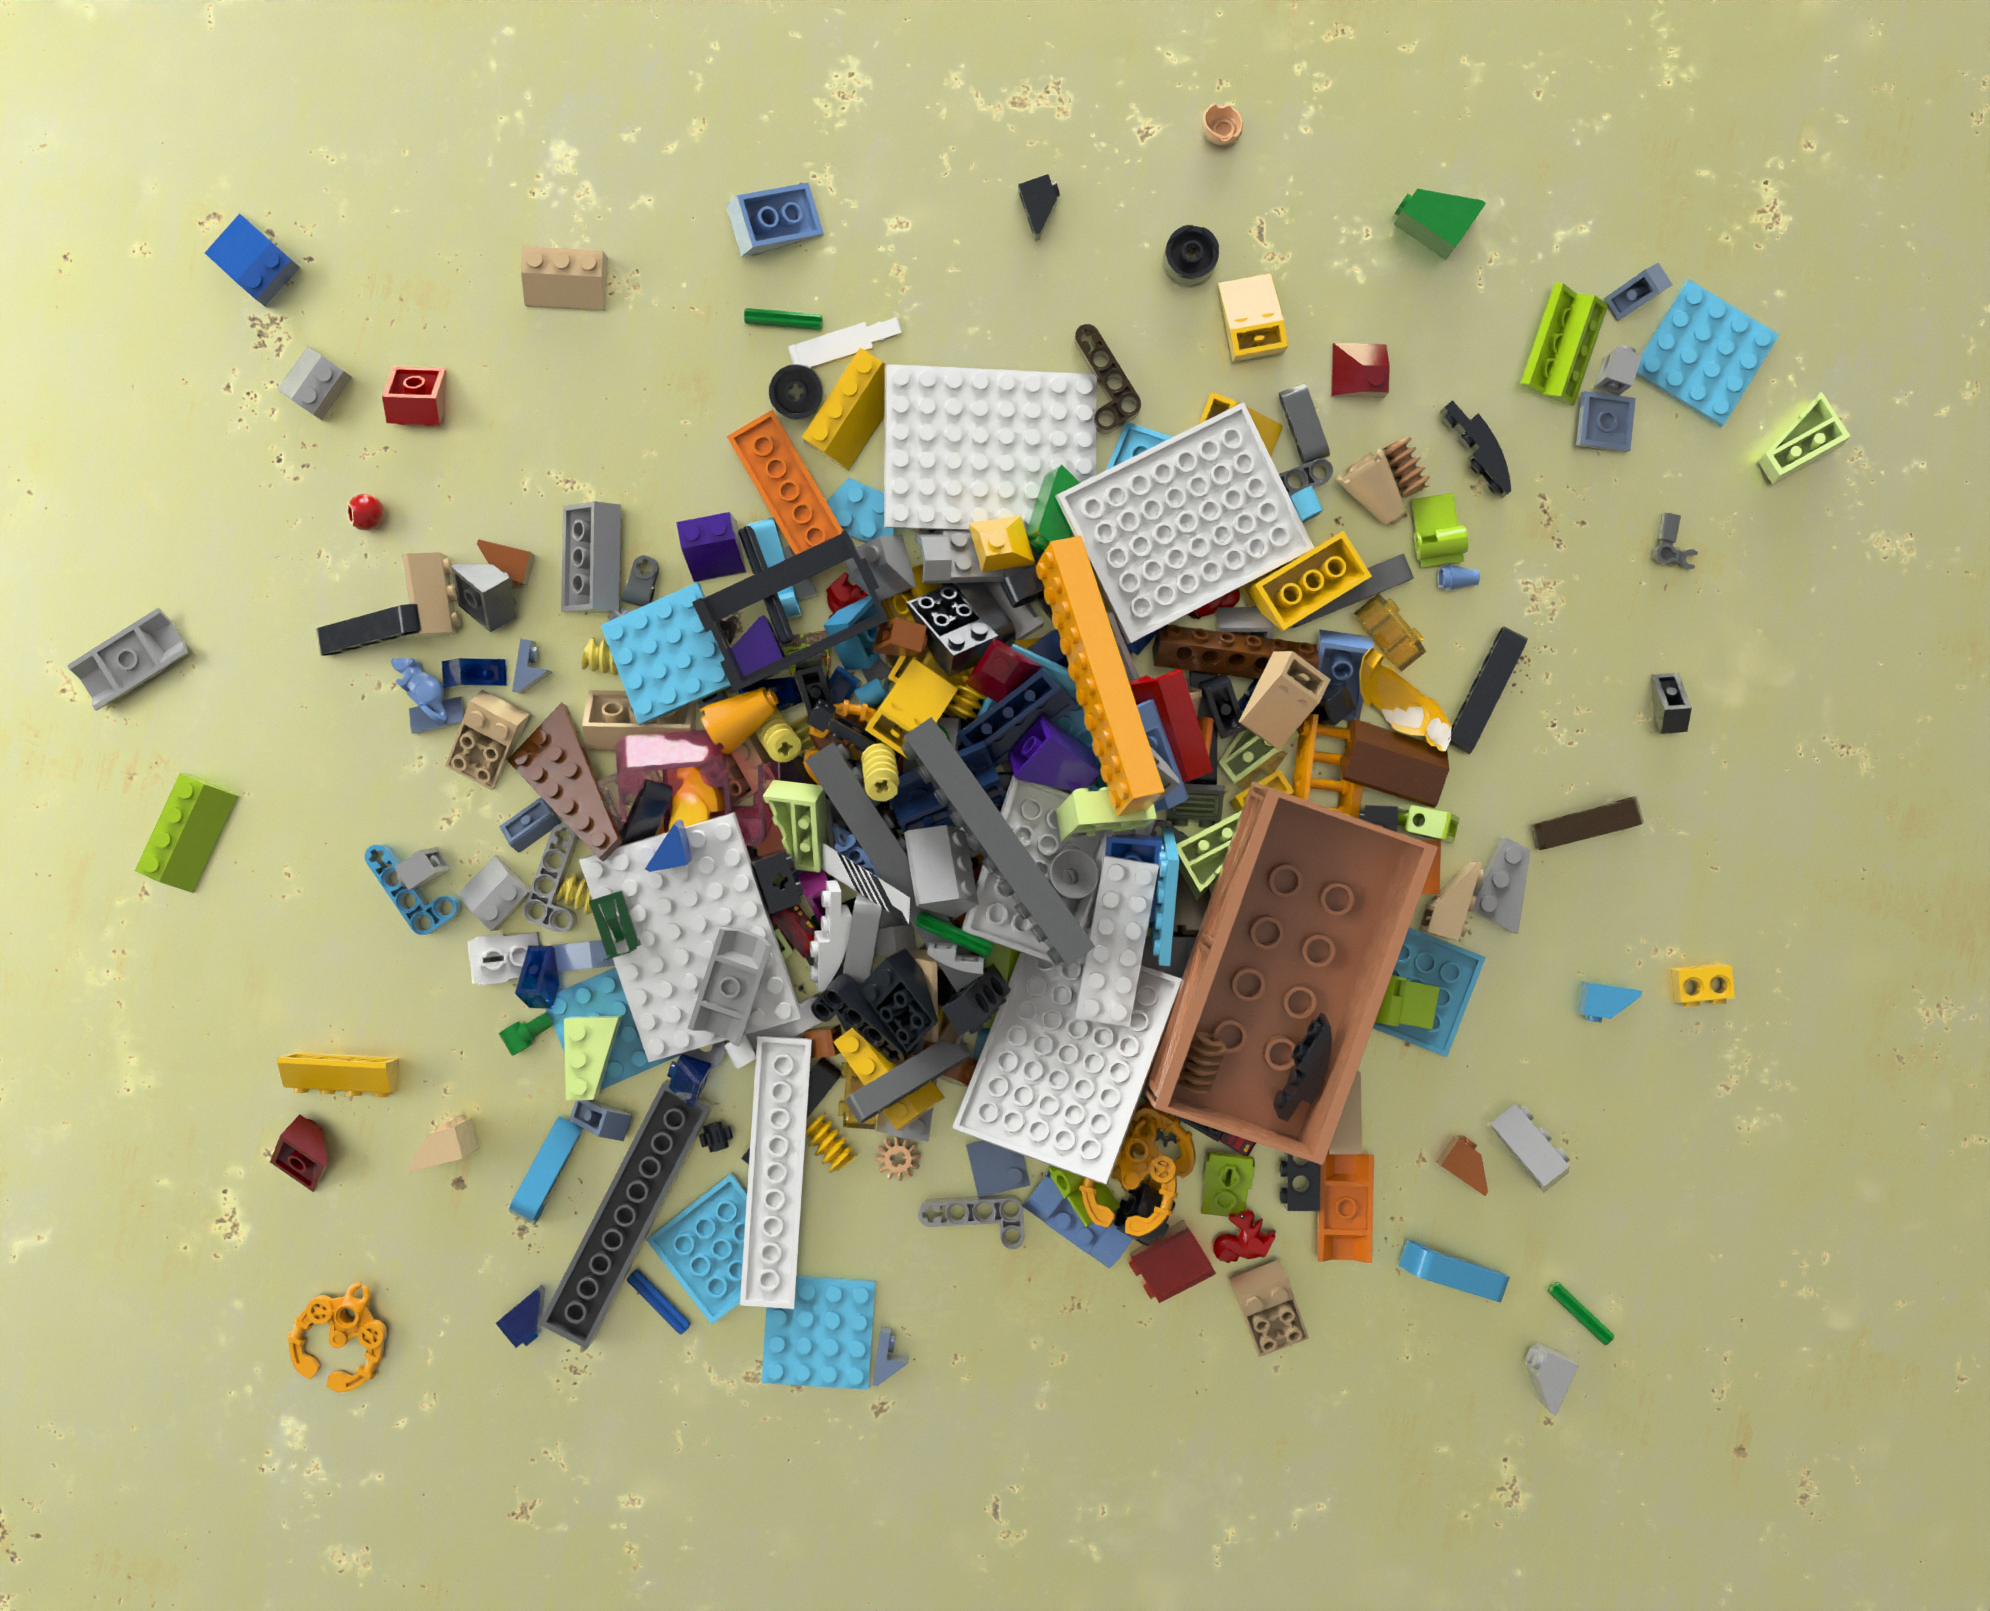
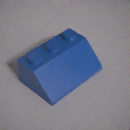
[1105,834,1162,922]

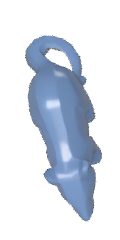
[391,658,447,725]
[832,823,882,880]

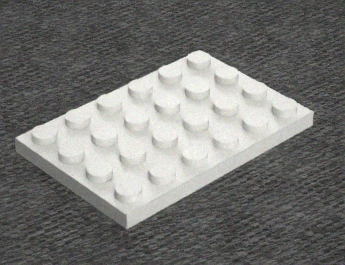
[962,775,1106,966]

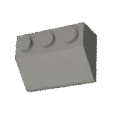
[904,825,979,918]

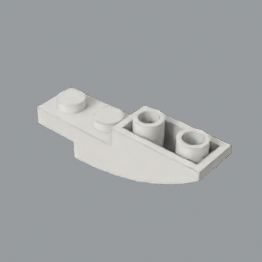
[810,880,852,992]

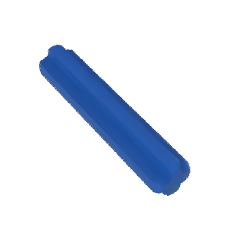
[627,1270,690,1335]

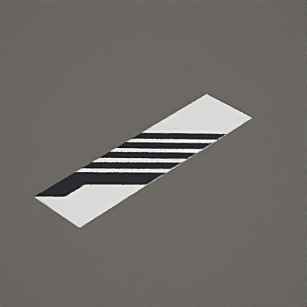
[822,843,910,925]

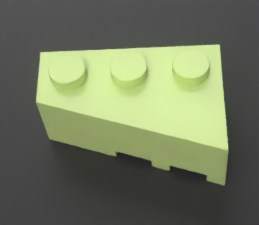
[1759,392,1851,485]
[1217,728,1299,784]
[763,780,829,872]
[1056,787,1157,841]
[1176,811,1241,901]
[564,1015,623,1101]

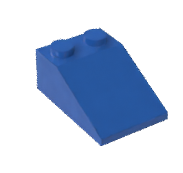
[205,213,300,306]

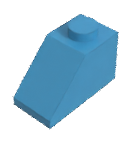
[1578,981,1642,1023]

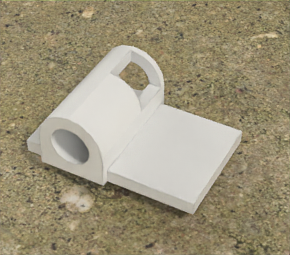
[468,932,542,985]

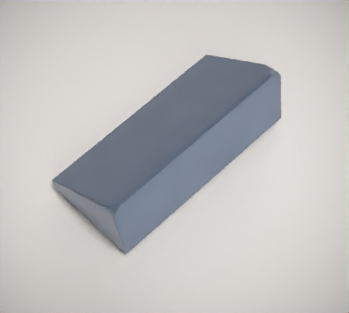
[409,696,465,734]
[499,797,561,853]

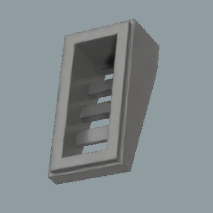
[782,546,819,601]

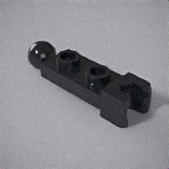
[807,699,901,763]

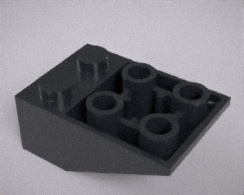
[907,583,998,677]
[858,948,938,1053]

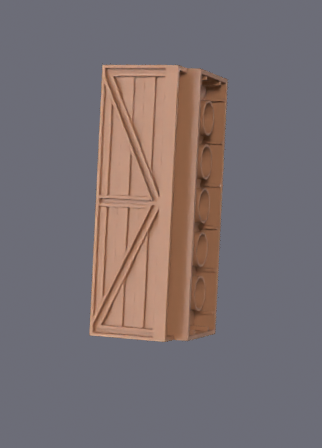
[1143,781,1438,1165]

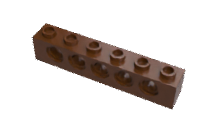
[1152,625,1319,680]

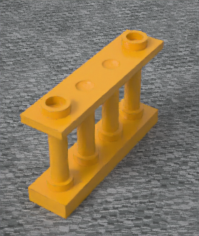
[1291,714,1370,818]

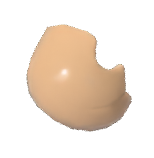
[1202,103,1244,145]

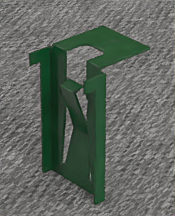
[589,890,641,961]

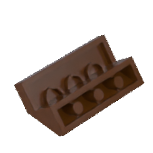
[1340,719,1449,808]

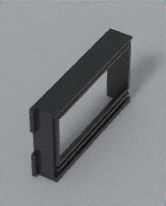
[692,530,890,692]

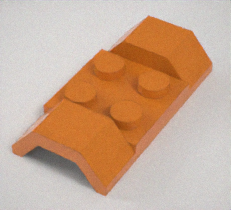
[1317,1153,1374,1263]

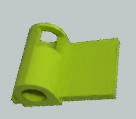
[1410,493,1468,568]
[1375,975,1440,1029]
[1201,1152,1255,1217]
[1048,1166,1120,1227]

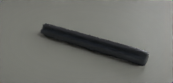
[738,526,794,645]

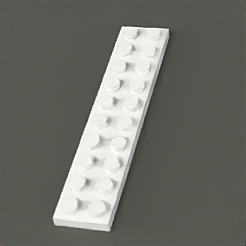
[740,1035,812,1309]

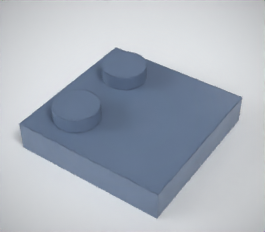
[1576,391,1636,452]
[966,1140,1030,1198]

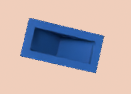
[830,665,862,704]
[645,819,692,872]

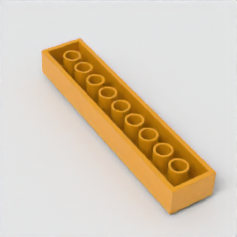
[1036,536,1165,816]

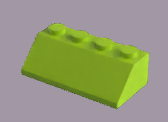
[135,773,238,893]

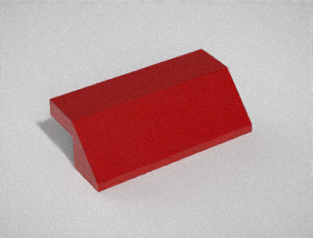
[1129,669,1213,782]

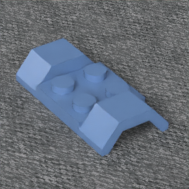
[1137,699,1189,811]
[1023,1170,1133,1269]

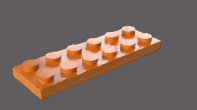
[727,409,843,555]

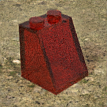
[1128,1219,1217,1303]

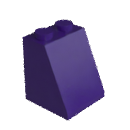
[676,512,746,582]
[724,615,790,694]
[1007,714,1100,791]

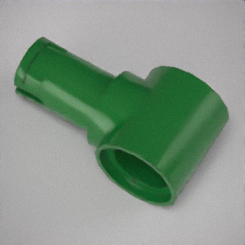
[498,1011,554,1056]

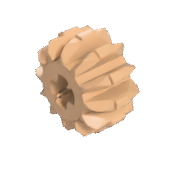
[876,1136,921,1181]

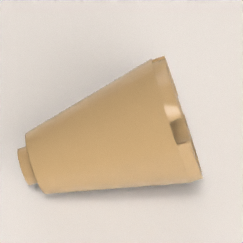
[1337,448,1406,525]

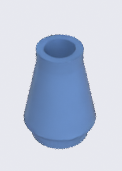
[1438,564,1480,591]

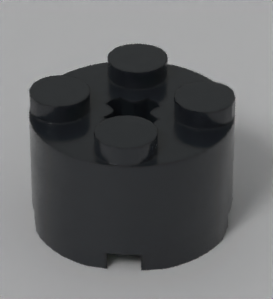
[1164,225,1219,286]
[769,364,824,419]
[1114,1182,1176,1246]

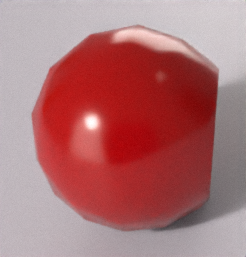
[347,494,384,531]

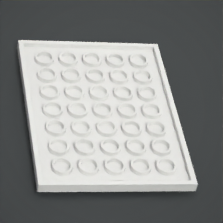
[884,364,1097,534]
[1055,402,1314,644]
[579,812,802,1062]
[952,952,1182,1186]

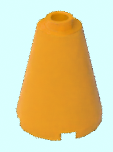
[700,687,779,755]

